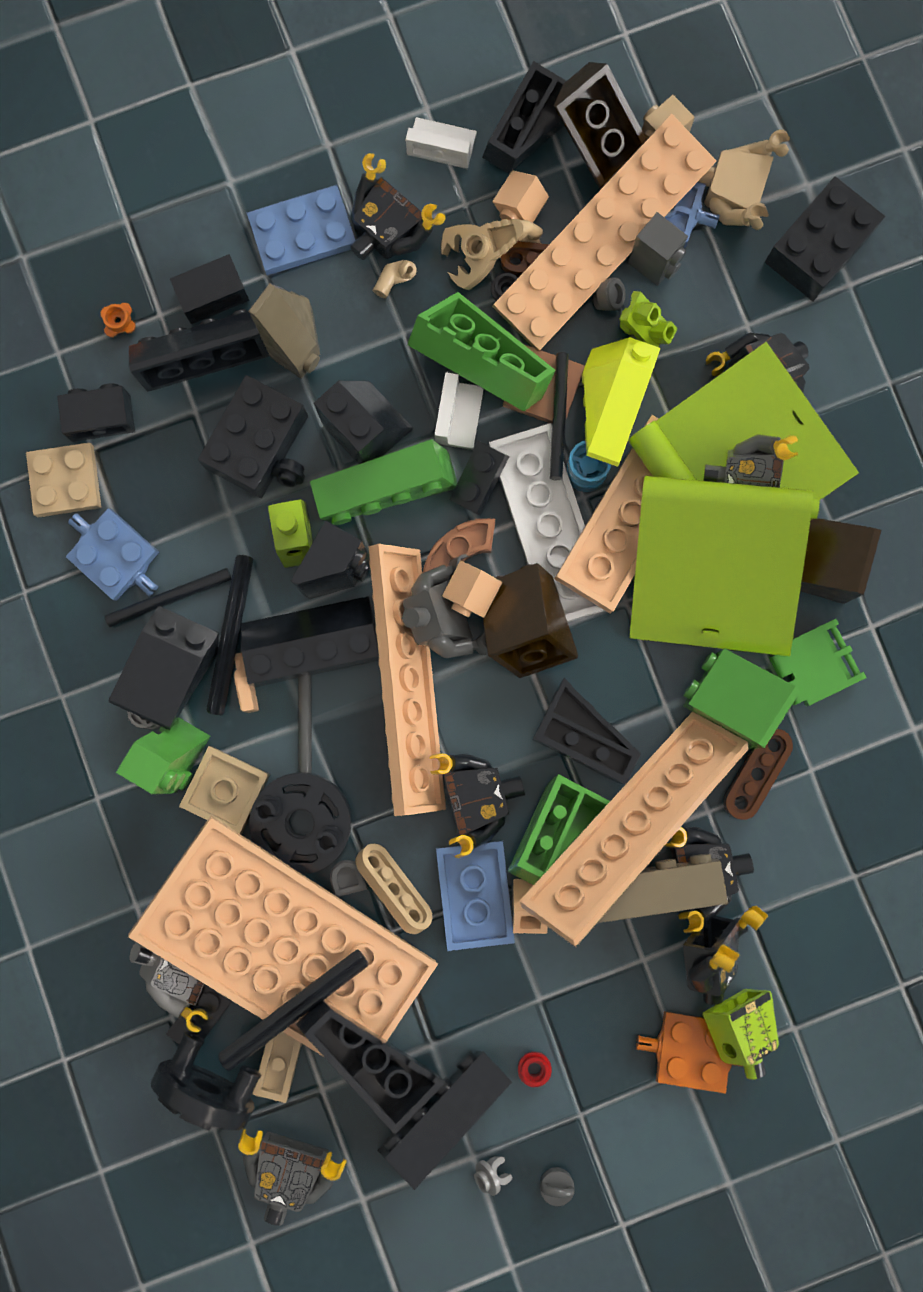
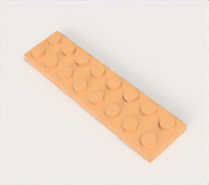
[492,114,717,351]
[368,544,446,816]
[520,711,748,947]

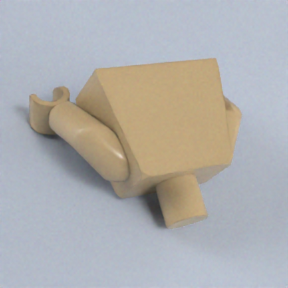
[698,130,790,230]

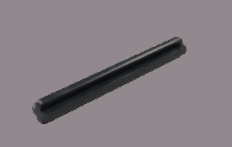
[206,555,253,715]
[218,950,369,1071]

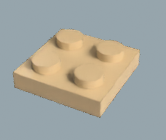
[26,443,101,517]
[179,746,270,835]

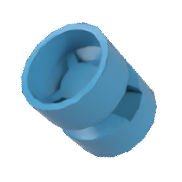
[566,440,611,492]

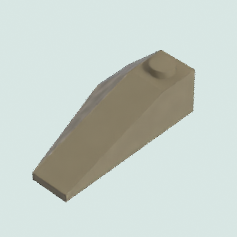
[249,283,320,379]

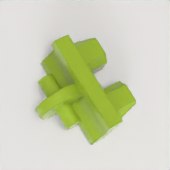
[619,291,677,347]

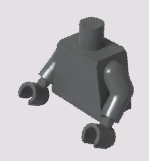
[402,554,488,658]

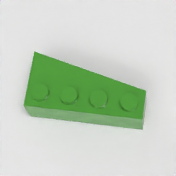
[407,292,556,411]
[310,439,457,525]

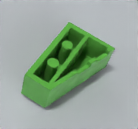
[116,717,211,794]
[507,774,610,885]

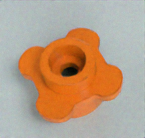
[100,303,136,338]

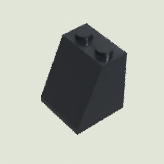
[314,380,413,464]

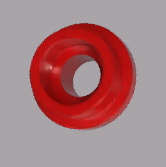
[518,1051,552,1087]

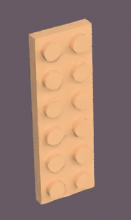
[554,415,659,614]

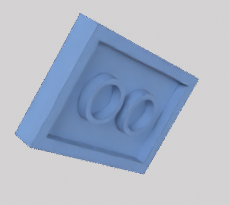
[247,185,355,276]
[436,841,515,951]

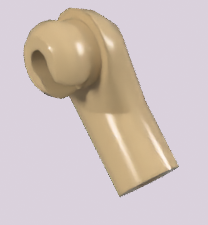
[373,260,417,298]

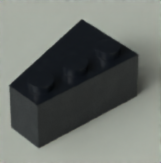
[482,61,566,174]
[532,678,641,785]

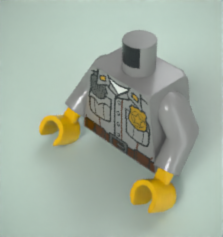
[130,942,208,1032]

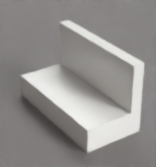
[406,117,477,169]
[434,372,484,450]

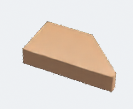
[234,653,259,713]

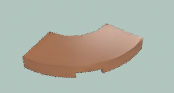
[423,518,495,579]

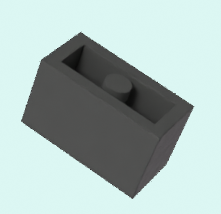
[628,212,688,286]

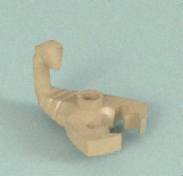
[441,219,543,290]

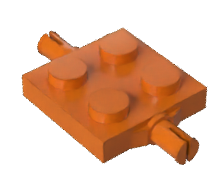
[636,1011,743,1094]

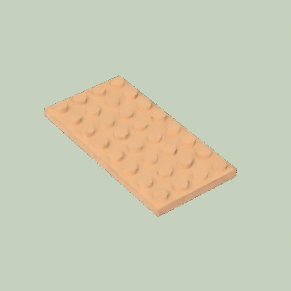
[128,816,438,1057]

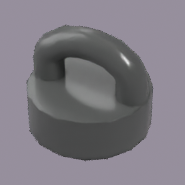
[593,277,626,311]
[540,1167,575,1206]

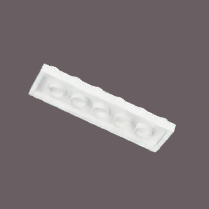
[489,423,605,622]

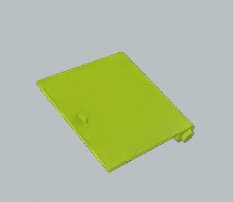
[628,342,859,500]
[630,476,820,656]

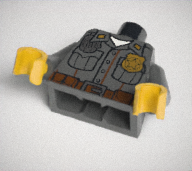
[703,434,798,488]
[238,1129,346,1226]

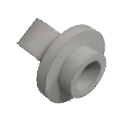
[474,1156,512,1196]

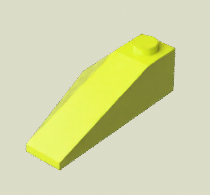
[582,337,661,467]

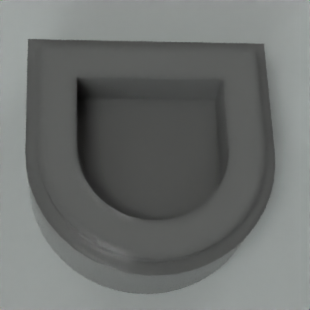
[330,860,368,897]

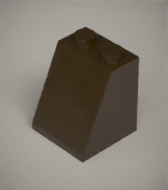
[800,518,882,604]
[483,563,578,678]

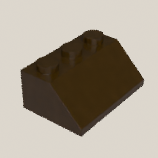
[554,62,647,190]

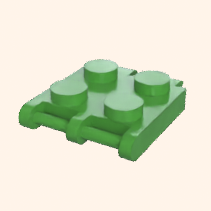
[769,619,867,706]

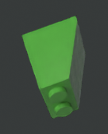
[683,648,801,749]

